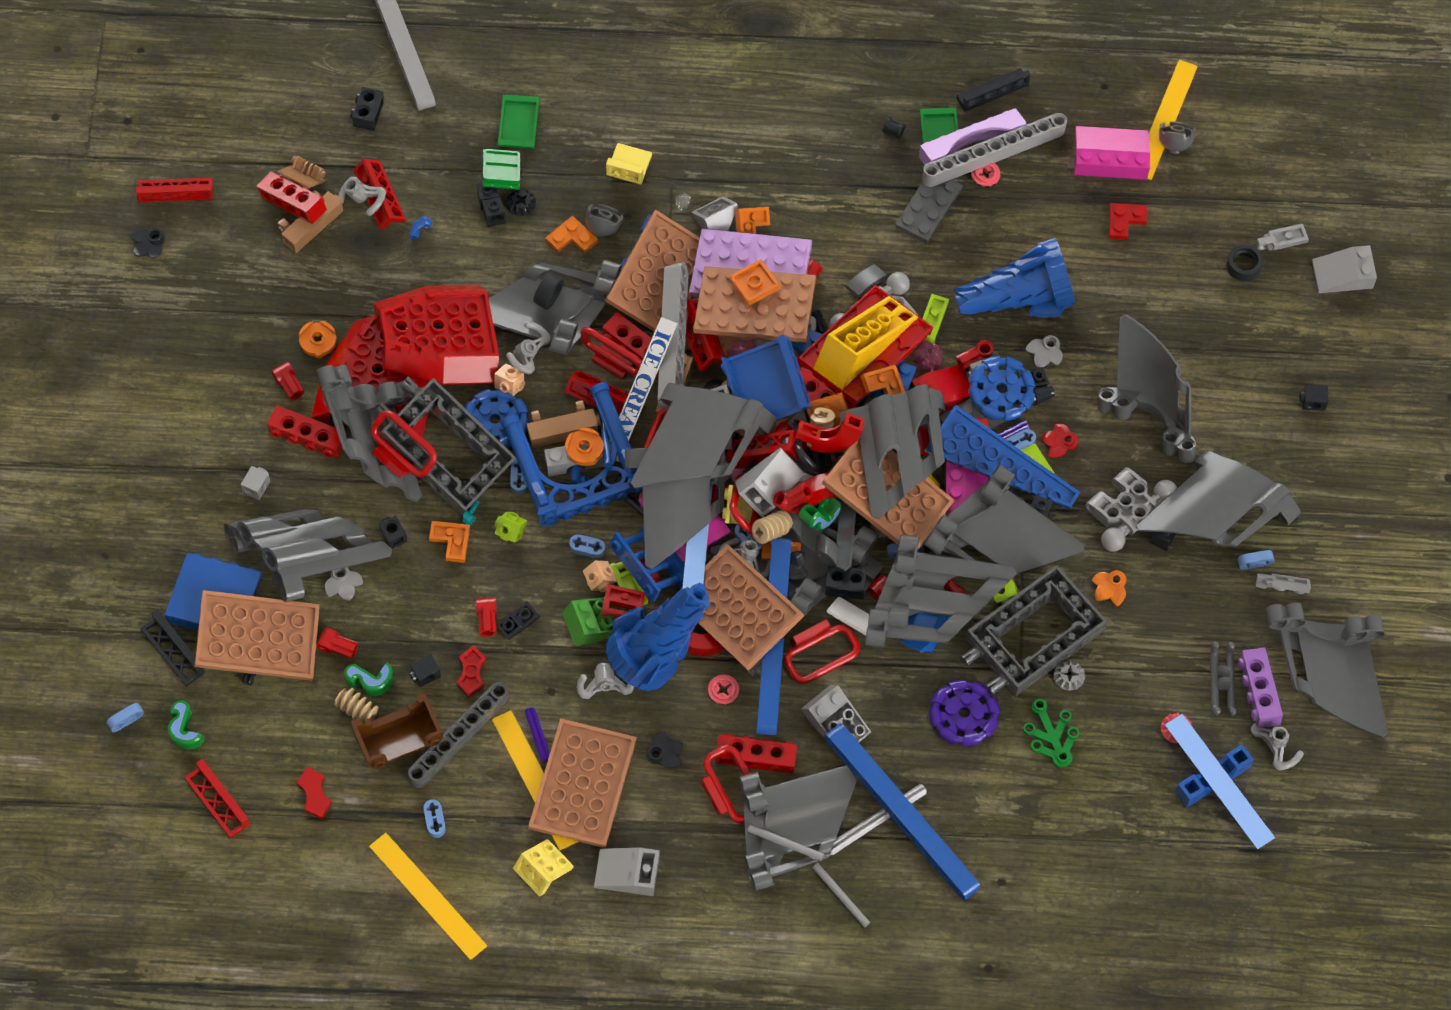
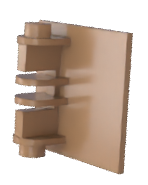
[278,156,326,188]

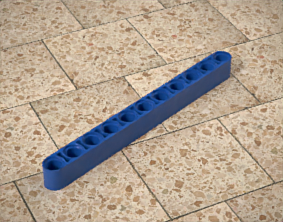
[757,537,792,735]
[824,723,981,901]

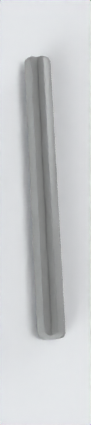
[830,784,927,855]

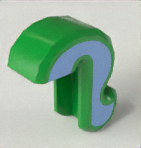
[799,498,841,530]
[344,662,394,697]
[168,700,204,750]

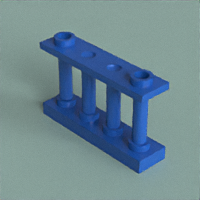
[609,524,685,602]

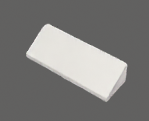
[827,597,869,635]

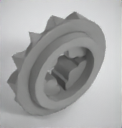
[1054,660,1085,691]

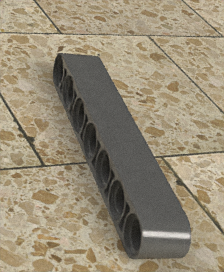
[408,682,509,788]

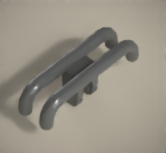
[1210,641,1237,716]

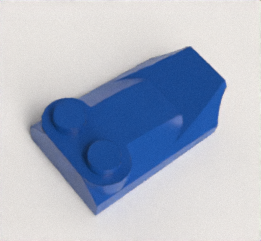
[900,612,951,653]

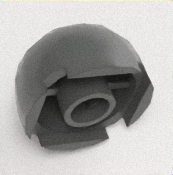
[1159,122,1196,154]
[585,204,623,238]

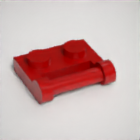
[601,584,645,618]

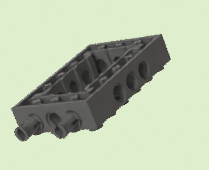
[374,376,516,515]
[960,565,1108,696]

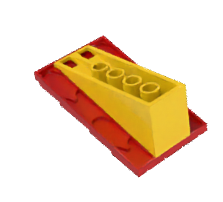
[797,285,934,406]

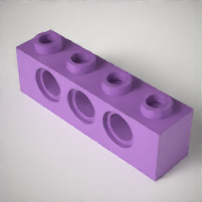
[1238,647,1283,728]

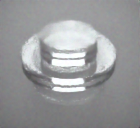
[676,192,690,210]

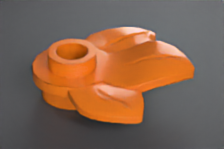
[1092,570,1126,607]

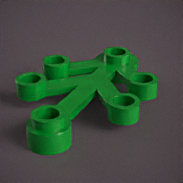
[1023,699,1079,768]

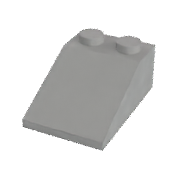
[1312,245,1377,293]

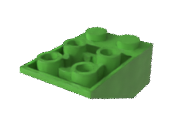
[562,597,627,646]

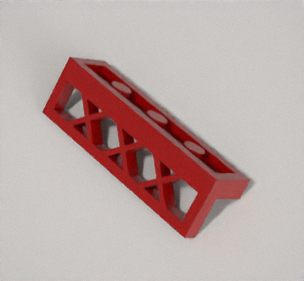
[353,159,406,229]
[136,178,213,202]
[686,299,726,372]
[565,369,629,416]
[726,430,800,469]
[184,759,250,839]

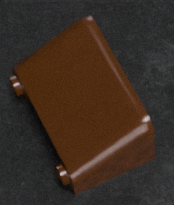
[350,692,443,769]

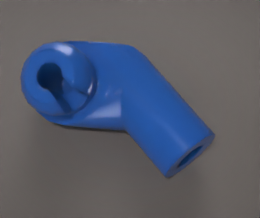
[409,216,432,240]
[570,465,590,484]

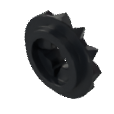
[507,188,536,216]

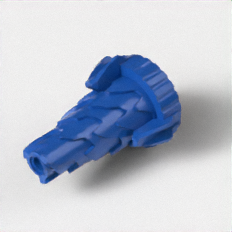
[954,238,1075,317]
[606,582,711,691]

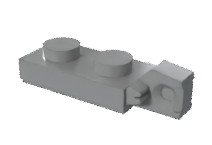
[1255,224,1309,250]
[1256,573,1311,594]

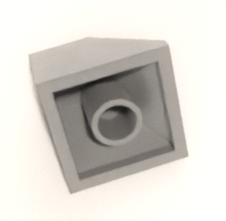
[691,196,738,231]

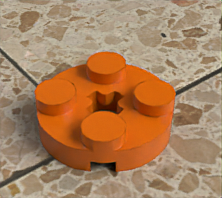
[299,321,337,359]
[565,428,604,466]

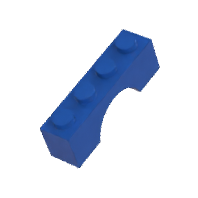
[1175,744,1254,808]

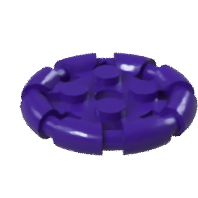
[929,679,1000,746]

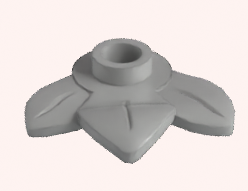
[1026,335,1063,368]
[325,567,363,601]

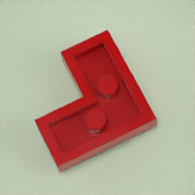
[1109,203,1147,240]

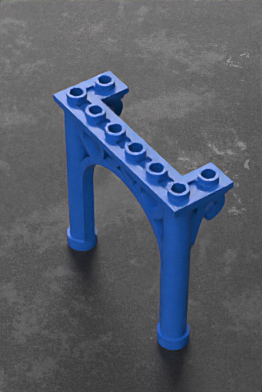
[500,382,643,527]

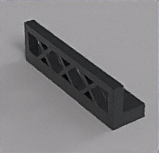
[956,68,1031,112]
[140,609,205,687]

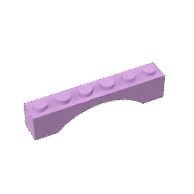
[919,108,1026,165]

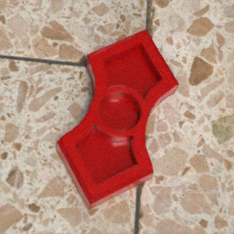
[456,645,487,698]
[297,767,332,819]

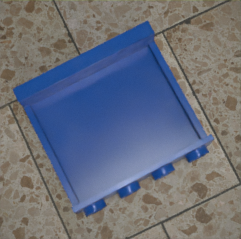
[721,334,812,422]
[165,553,263,630]

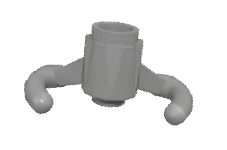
[338,177,386,216]
[506,321,551,374]
[718,538,770,579]
[576,663,634,699]
[1251,722,1304,770]

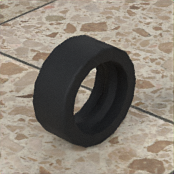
[1226,244,1263,281]
[533,272,564,310]

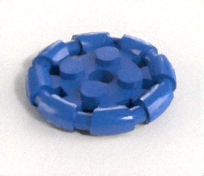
[968,356,1035,421]
[464,388,529,449]

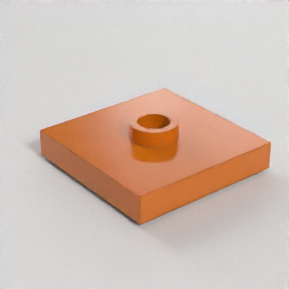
[729,259,781,306]

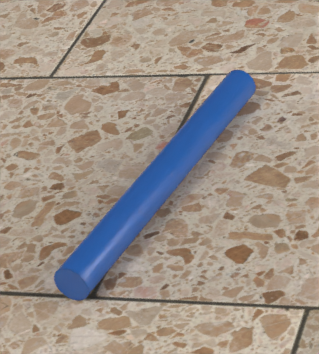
[600,416,612,468]

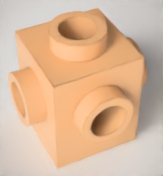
[495,363,525,396]
[583,560,617,592]

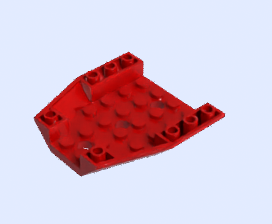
[373,285,499,385]
[311,316,429,438]

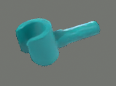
[463,500,480,525]

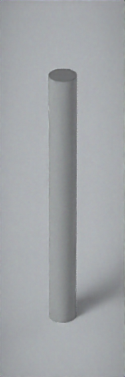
[748,824,824,861]
[812,863,870,928]

